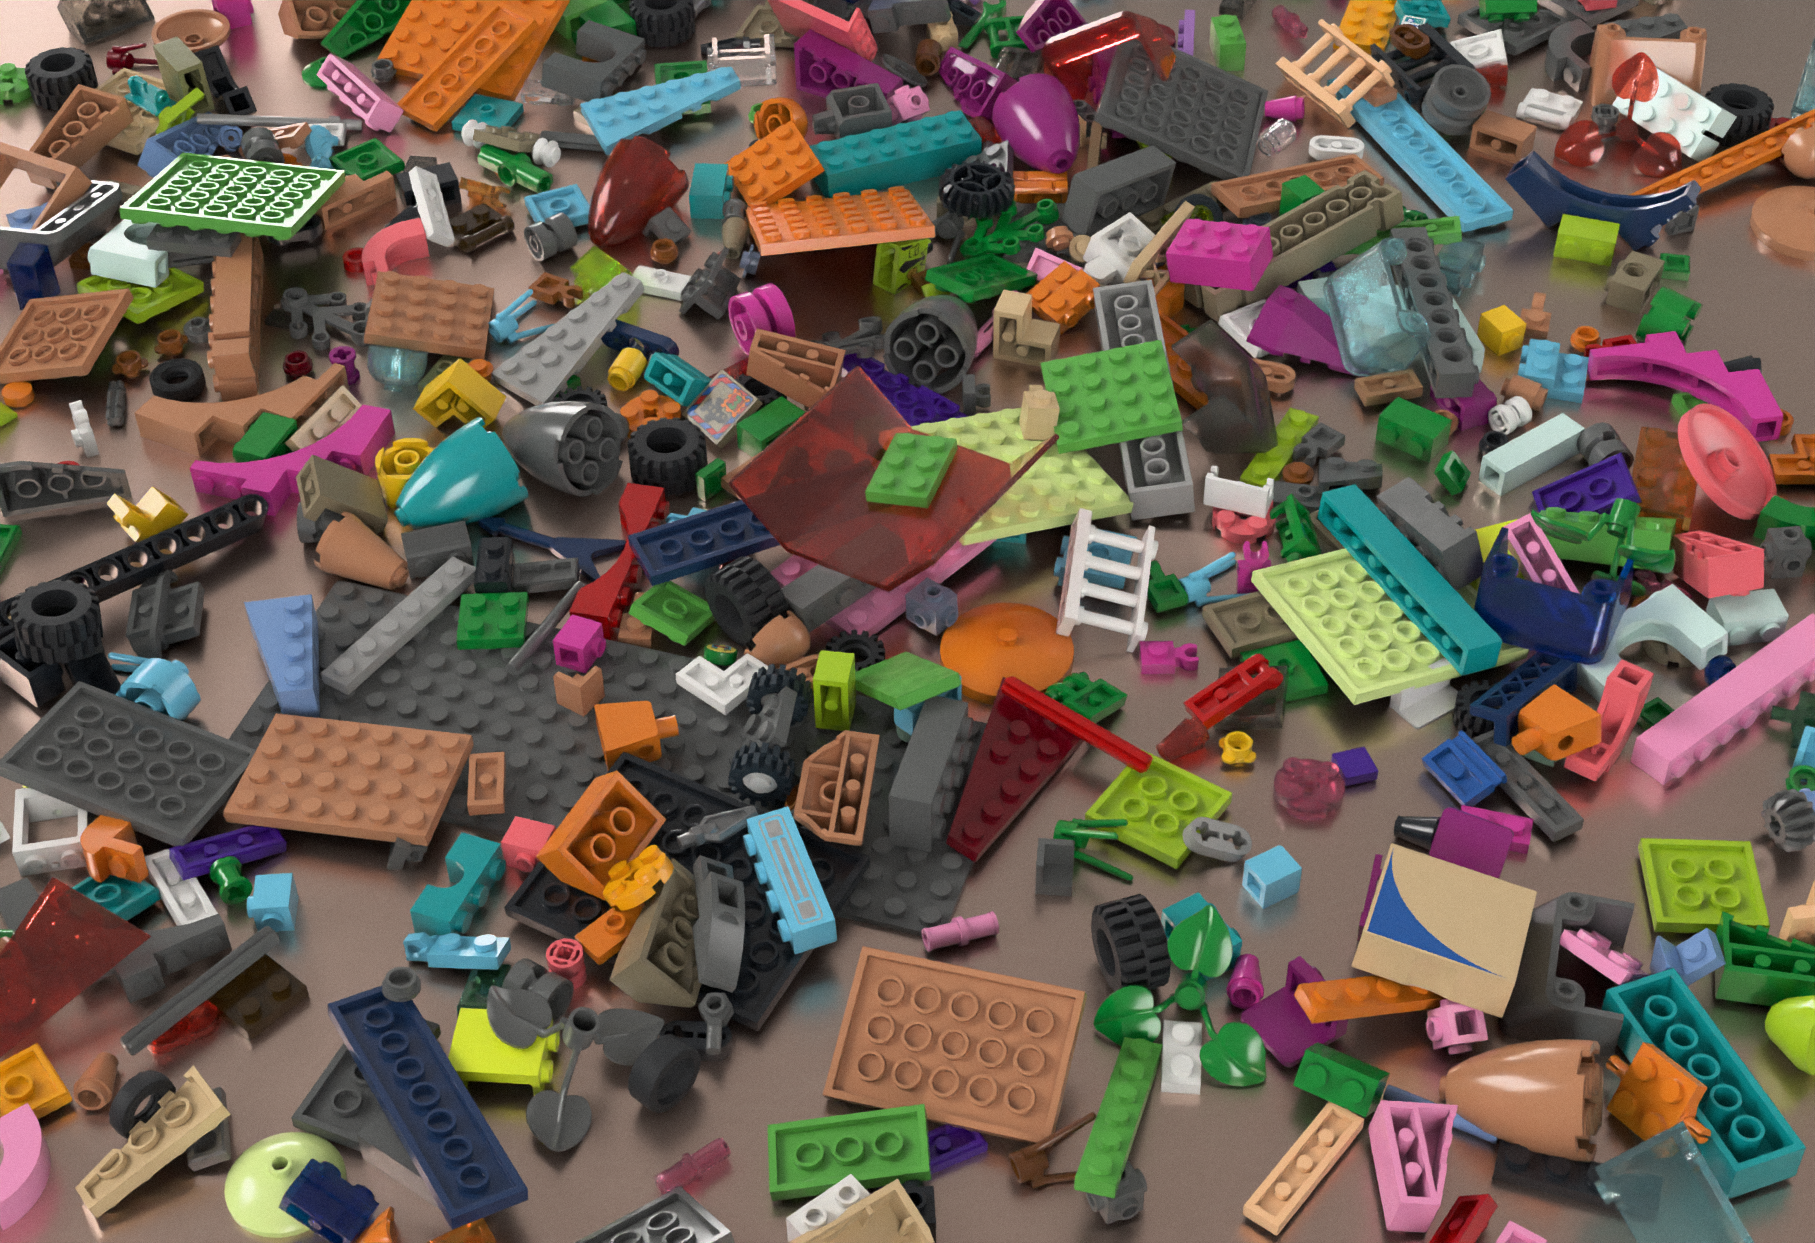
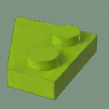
[155,87,205,135]

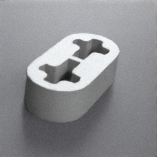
[1182,817,1252,862]

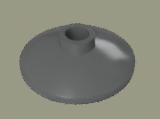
[881,54,928,87]

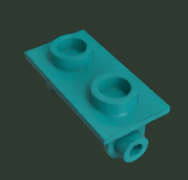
[124,75,177,116]

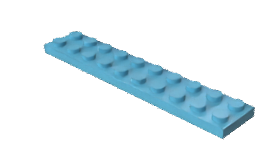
[1327,78,1514,233]

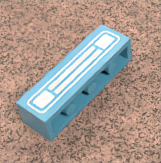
[743,806,838,954]

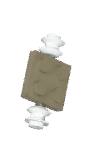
[461,119,561,168]

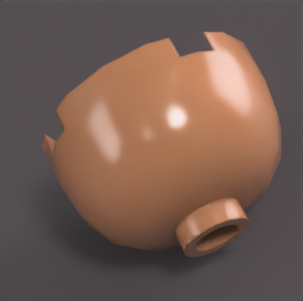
[1781,122,1815,179]
[744,610,811,669]

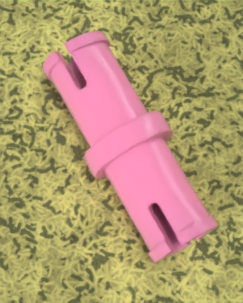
[921,911,999,952]

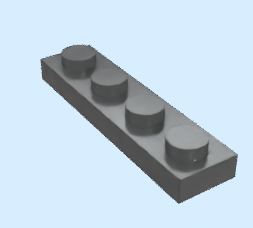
[1472,729,1584,842]

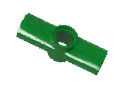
[477,144,554,193]

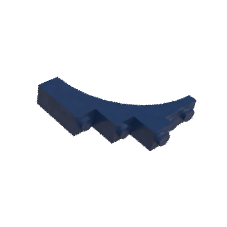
[1505,151,1701,251]

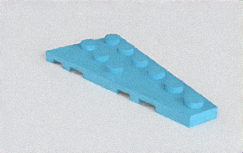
[580,66,741,155]

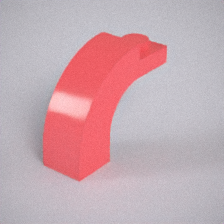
[362,218,429,288]
[1564,659,1654,782]

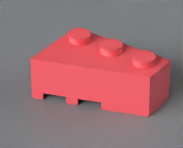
[1673,530,1764,599]

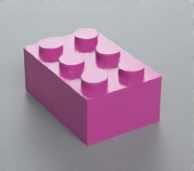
[1166,219,1273,291]

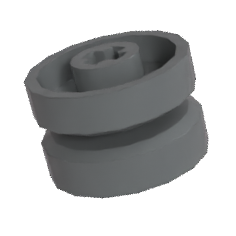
[1421,64,1491,135]

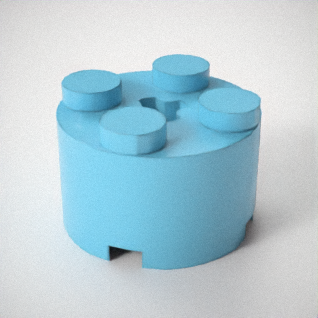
[116,658,201,721]

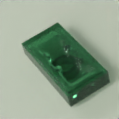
[457,964,511,1017]

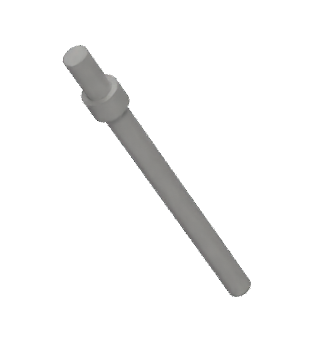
[197,113,362,130]

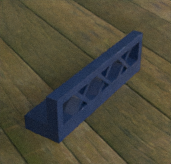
[1470,649,1578,747]

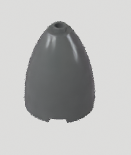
[883,295,978,394]
[502,401,625,497]

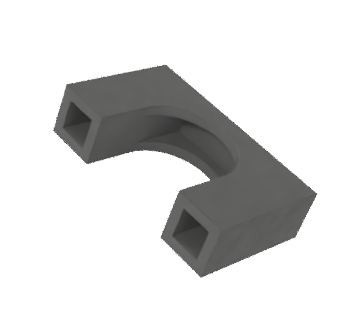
[541,20,647,102]

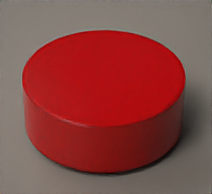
[342,247,364,273]

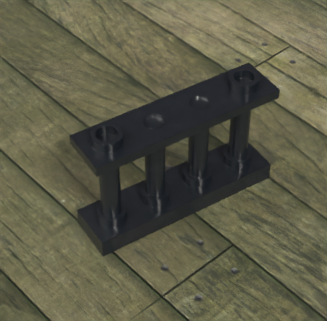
[1370,23,1476,113]

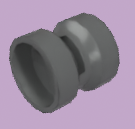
[1588,104,1620,142]

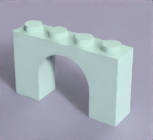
[88,219,169,288]
[1566,584,1728,704]

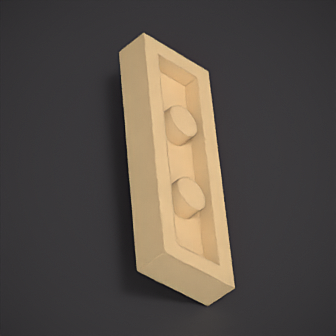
[285,385,362,452]

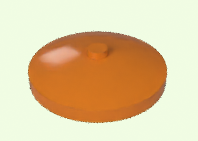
[940,603,1074,705]

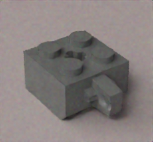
[812,83,892,139]

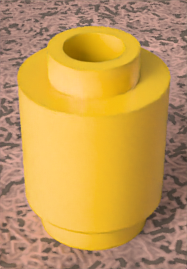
[607,347,647,391]

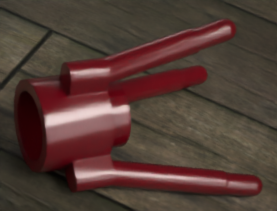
[106,43,158,75]

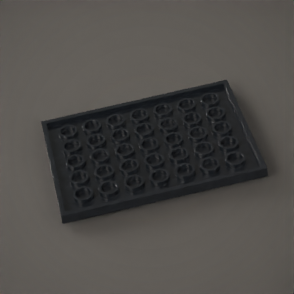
[504,751,870,1031]

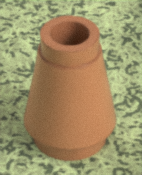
[73,1052,119,1110]

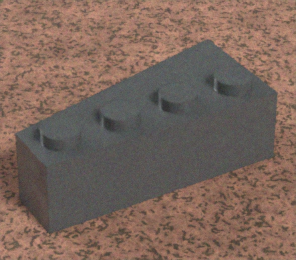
[1376,477,1486,591]

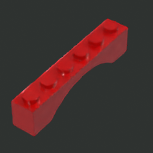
[569,483,670,640]

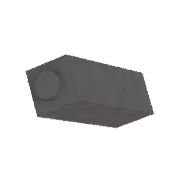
[357,1110,477,1229]

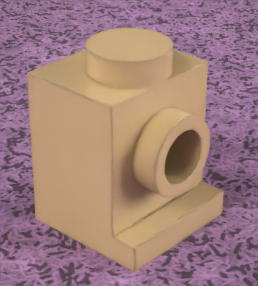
[926,12,958,52]

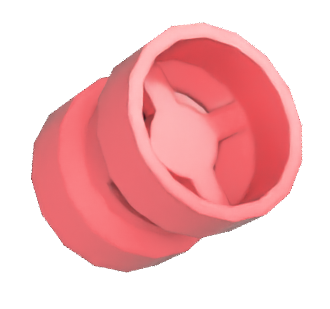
[546,938,587,990]

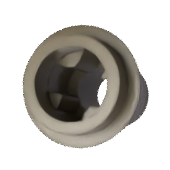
[722,217,750,259]

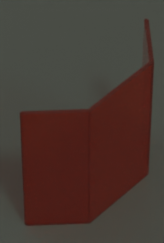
[729,366,1059,592]

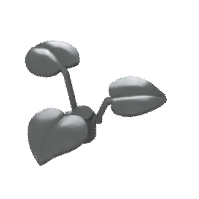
[487,985,665,1152]

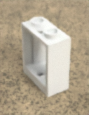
[12,788,95,876]

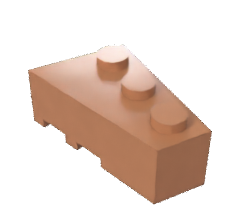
[746,328,846,418]

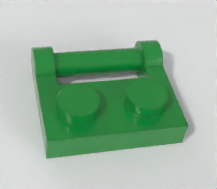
[983,16,1031,59]

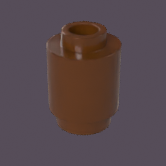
[914,39,942,76]

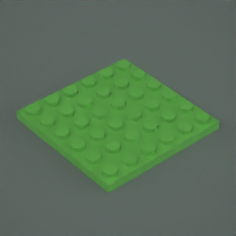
[120,152,345,240]

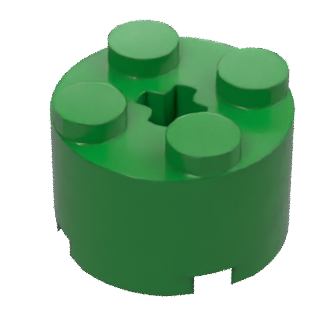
[1635,286,1703,343]

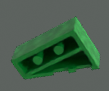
[1715,912,1815,1006]

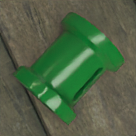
[209,856,253,905]

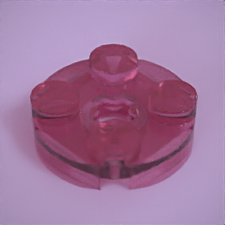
[1273,757,1345,820]

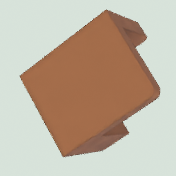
[553,666,605,717]

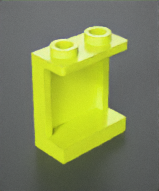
[448,1008,560,1096]

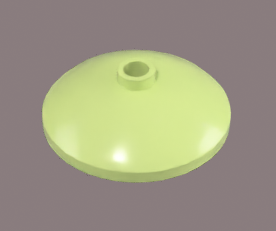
[224,1132,347,1238]

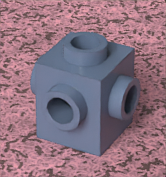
[905,578,959,636]

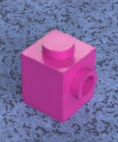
[553,614,606,673]

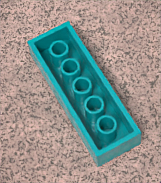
[809,110,982,198]
[1601,968,1806,1200]

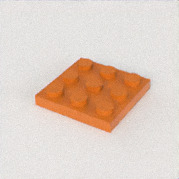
[724,120,825,206]

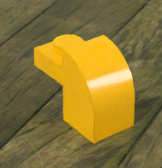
[107,486,189,542]

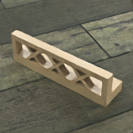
[1123,201,1195,297]

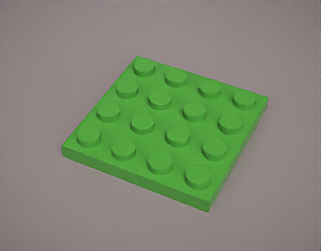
[1040,340,1183,454]

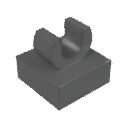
[962,374,991,416]
[387,837,428,870]

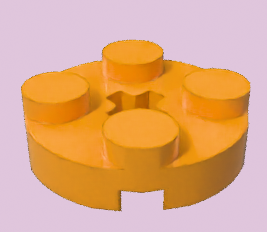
[603,845,674,911]

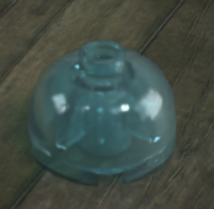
[367,345,428,392]

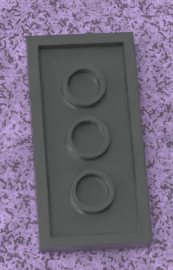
[291,1019,441,1152]

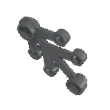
[281,287,370,350]
[810,316,885,358]

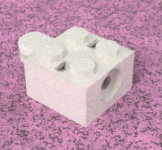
[1083,212,1169,287]

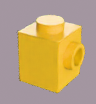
[1477,305,1526,356]

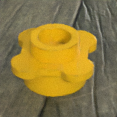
[1219,731,1256,764]

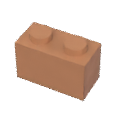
[1469,110,1537,163]

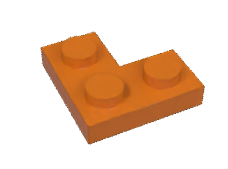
[1768,434,1815,485]

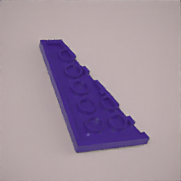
[841,353,969,428]

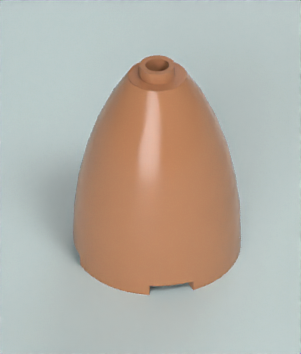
[1439,1039,1604,1162]

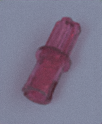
[1272,5,1309,39]
[654,1138,731,1195]

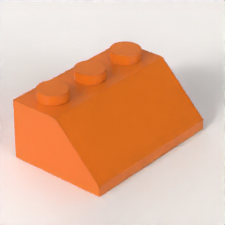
[536,770,666,900]

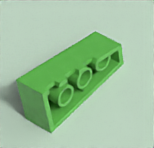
[1539,507,1677,569]

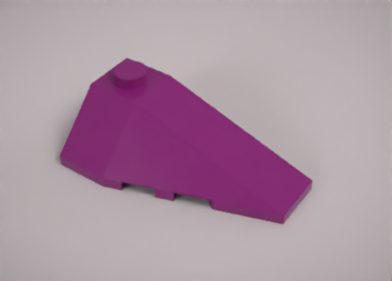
[1016,0,1089,53]
[938,46,1018,122]
[1246,284,1378,377]

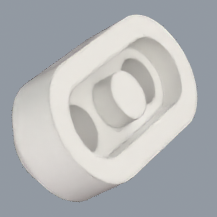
[1308,135,1364,161]

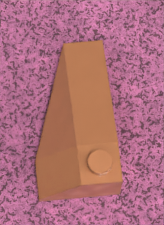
[278,0,357,39]

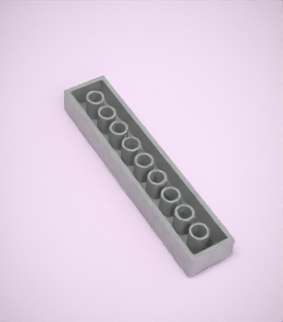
[1093,279,1195,520]

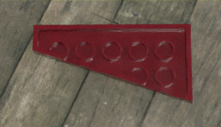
[946,677,1084,863]

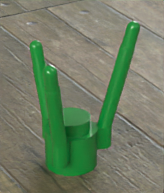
[1053,818,1133,881]

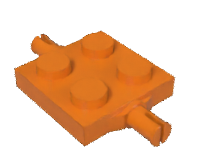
[1606,1042,1711,1155]

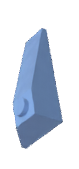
[137,111,230,178]

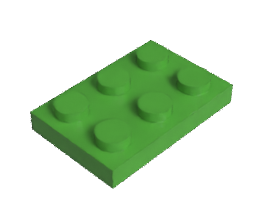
[865,433,958,508]

